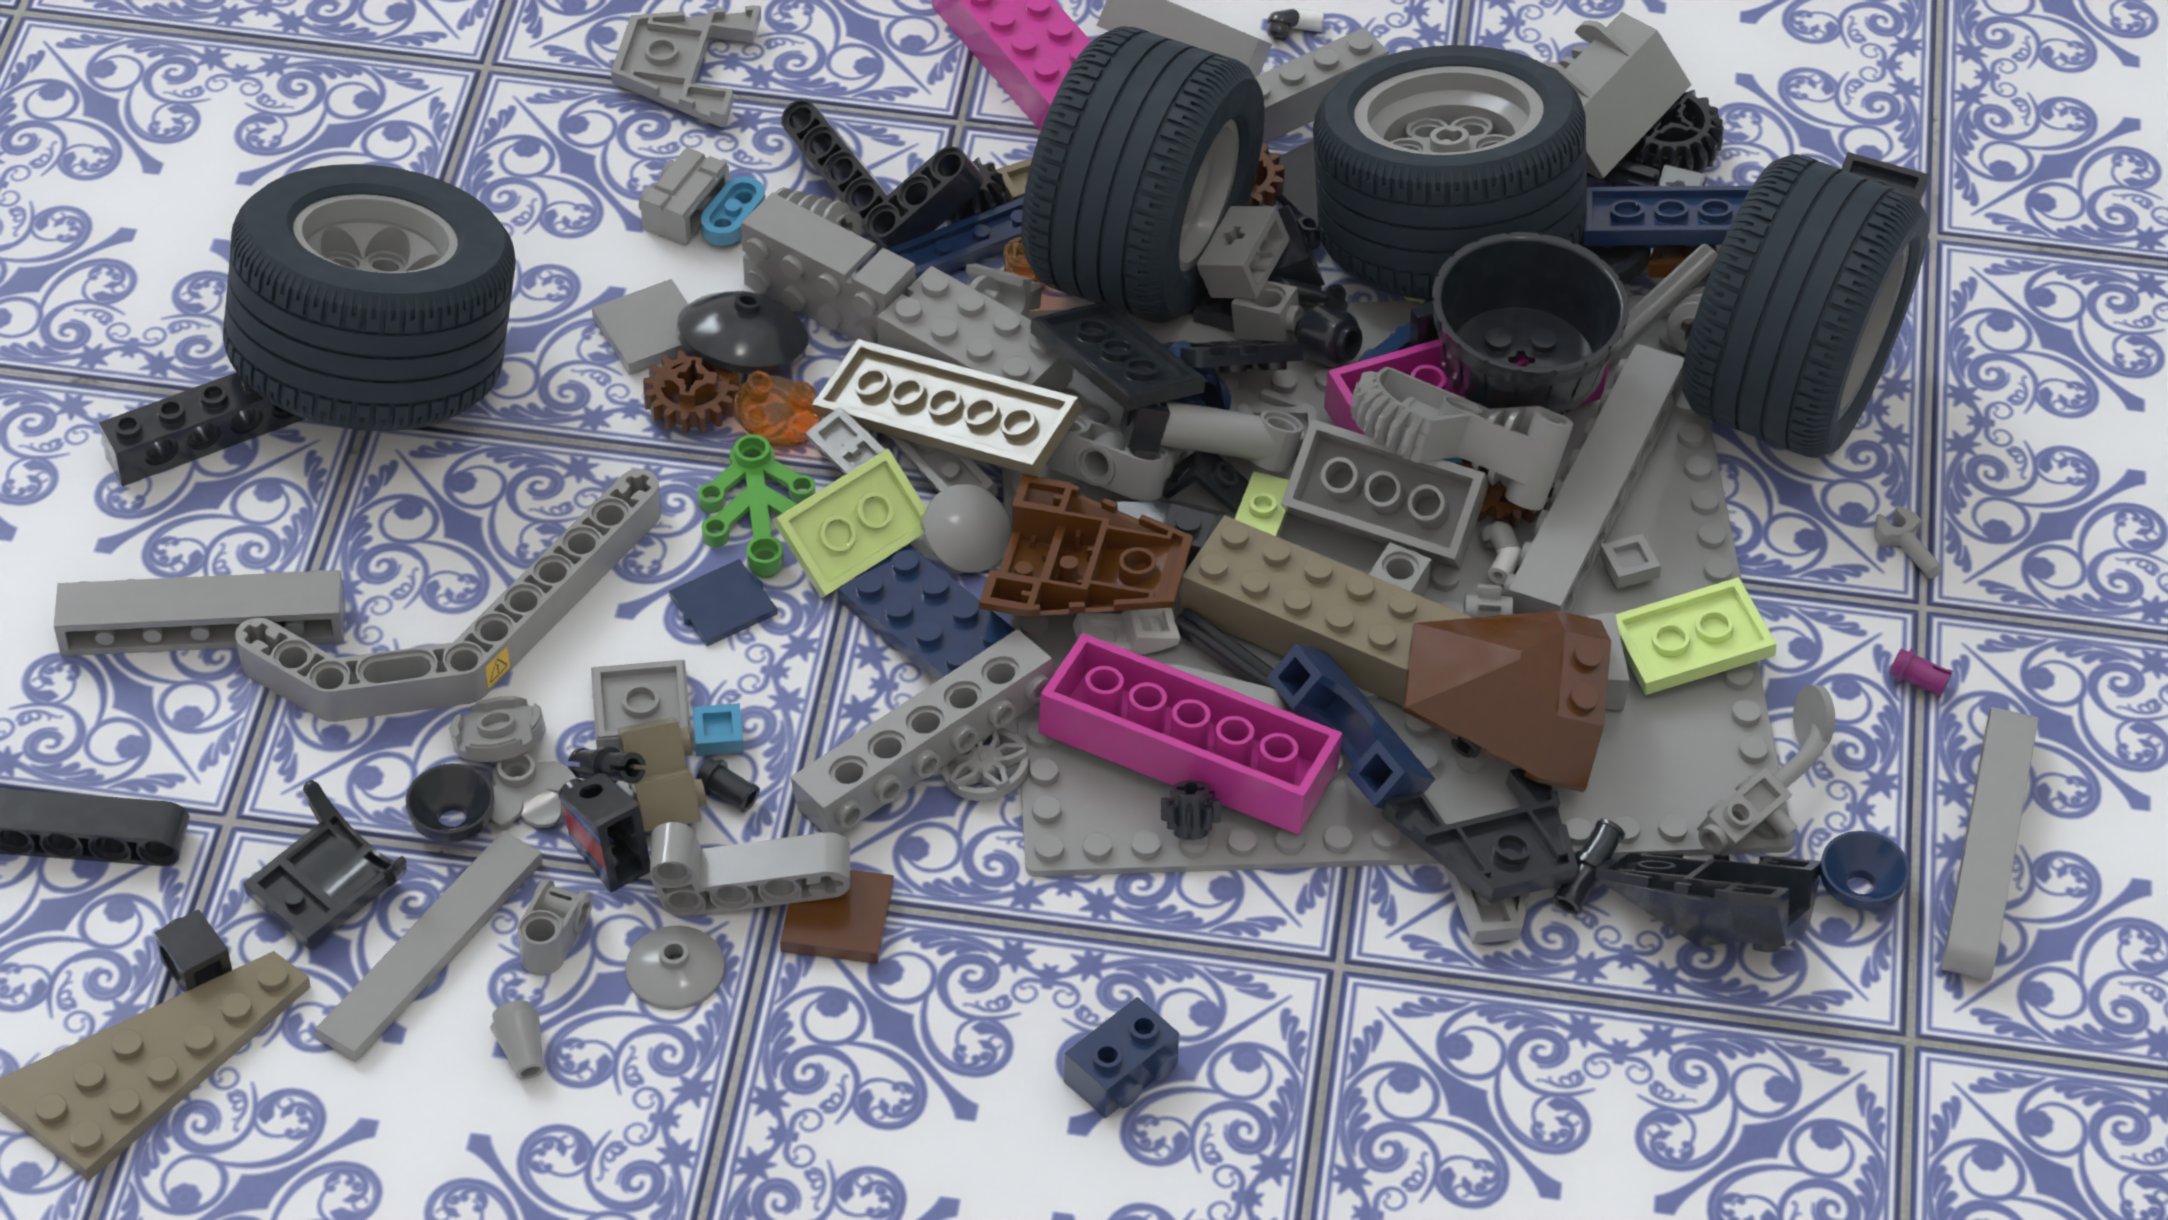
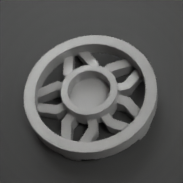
[940,728,1030,801]

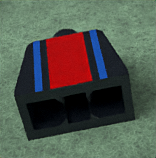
[559,773,650,892]

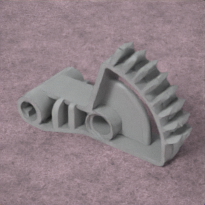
[1350,367,1574,510]

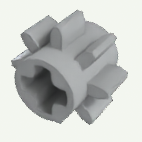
[1463,584,1513,618]

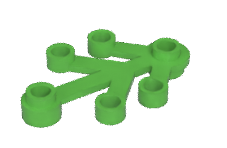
[698,434,816,578]

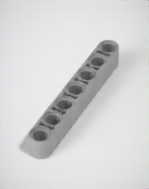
[1941,707,2038,981]

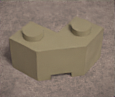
[617,717,707,832]

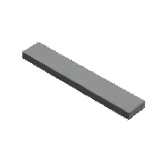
[315,830,543,1062]

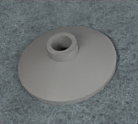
[625,926,725,1010]

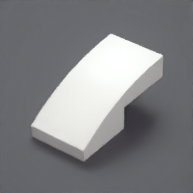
[1073,608,1180,655]

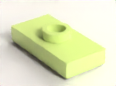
[1235,471,1289,537]

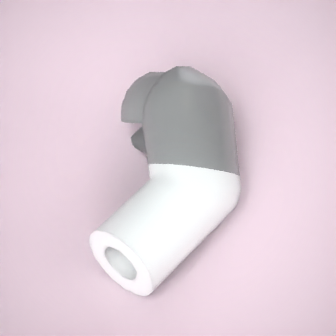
[1481,521,1522,585]

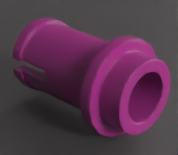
[1889,648,1953,698]

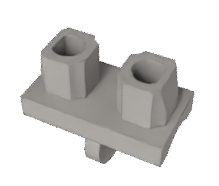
[966,263,1042,319]

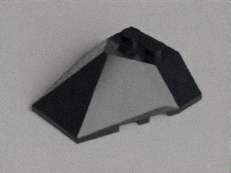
[1595,852,1820,952]

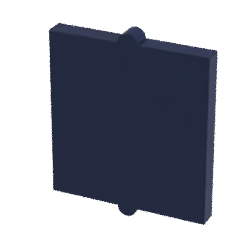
[669,559,778,646]

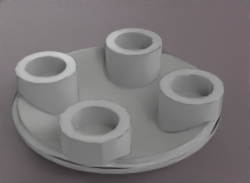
[921,484,1011,575]

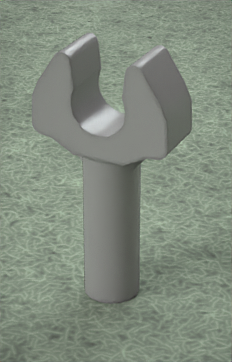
[1874,506,1942,579]

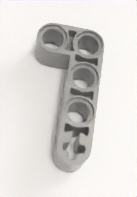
[650,822,850,917]

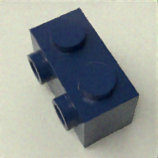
[1064,997,1179,1119]

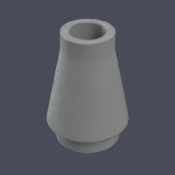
[490,1000,545,1079]

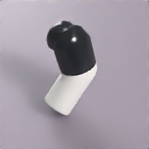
[1266,8,1324,40]

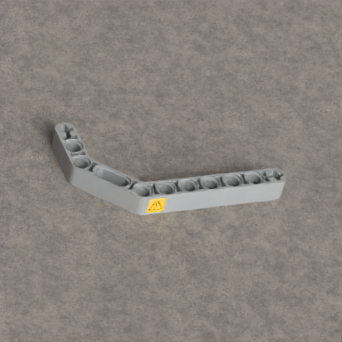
[235,469,661,722]

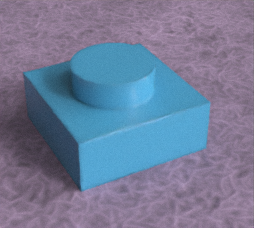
[692,703,744,756]

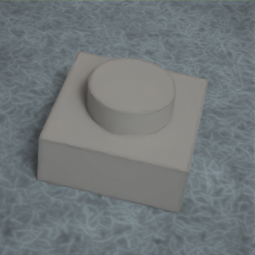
[1599,533,1661,589]

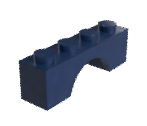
[1266,643,1436,809]

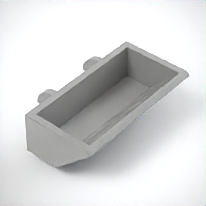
[1543,12,1692,179]

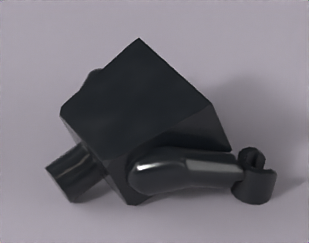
[1267,204,1348,312]

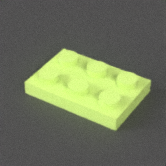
[772,448,927,598]
[1615,577,1777,695]

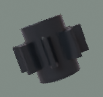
[1161,780,1221,840]

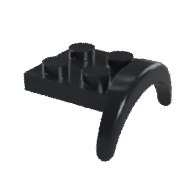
[243,780,407,950]

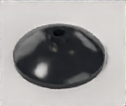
[676,291,809,374]

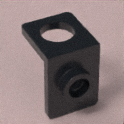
[1162,451,1249,513]

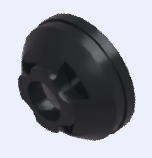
[405,763,495,843]

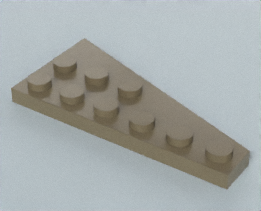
[0,951,311,1181]

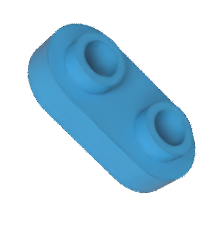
[701,176,765,246]

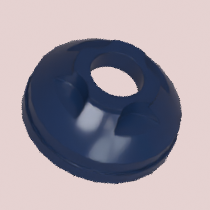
[1820,831,1910,911]

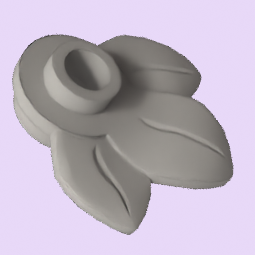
[491,752,576,828]

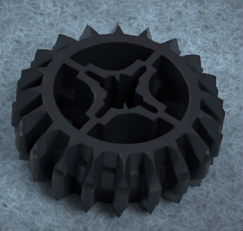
[1624,89,1724,176]

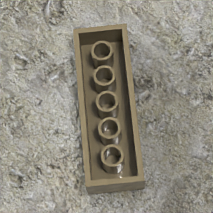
[1180,515,1473,706]

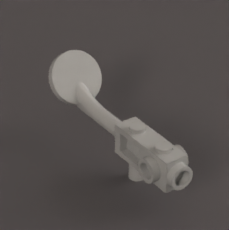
[1697,685,1835,857]

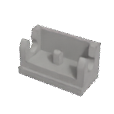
[805,406,886,475]

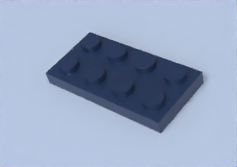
[1584,185,1753,249]
[838,544,1016,682]

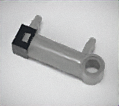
[1119,401,1303,472]

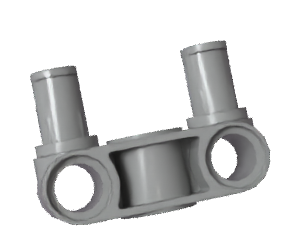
[1046,404,1188,501]

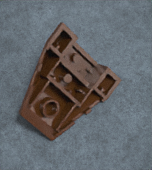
[979,474,1193,617]
[1403,610,1611,792]

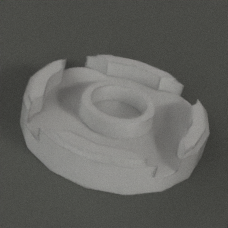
[449,696,546,762]

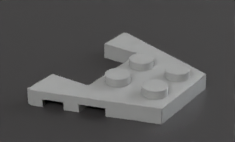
[611,5,761,127]

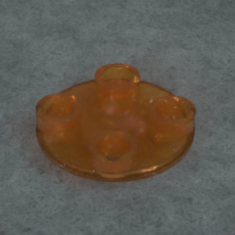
[734,371,821,448]

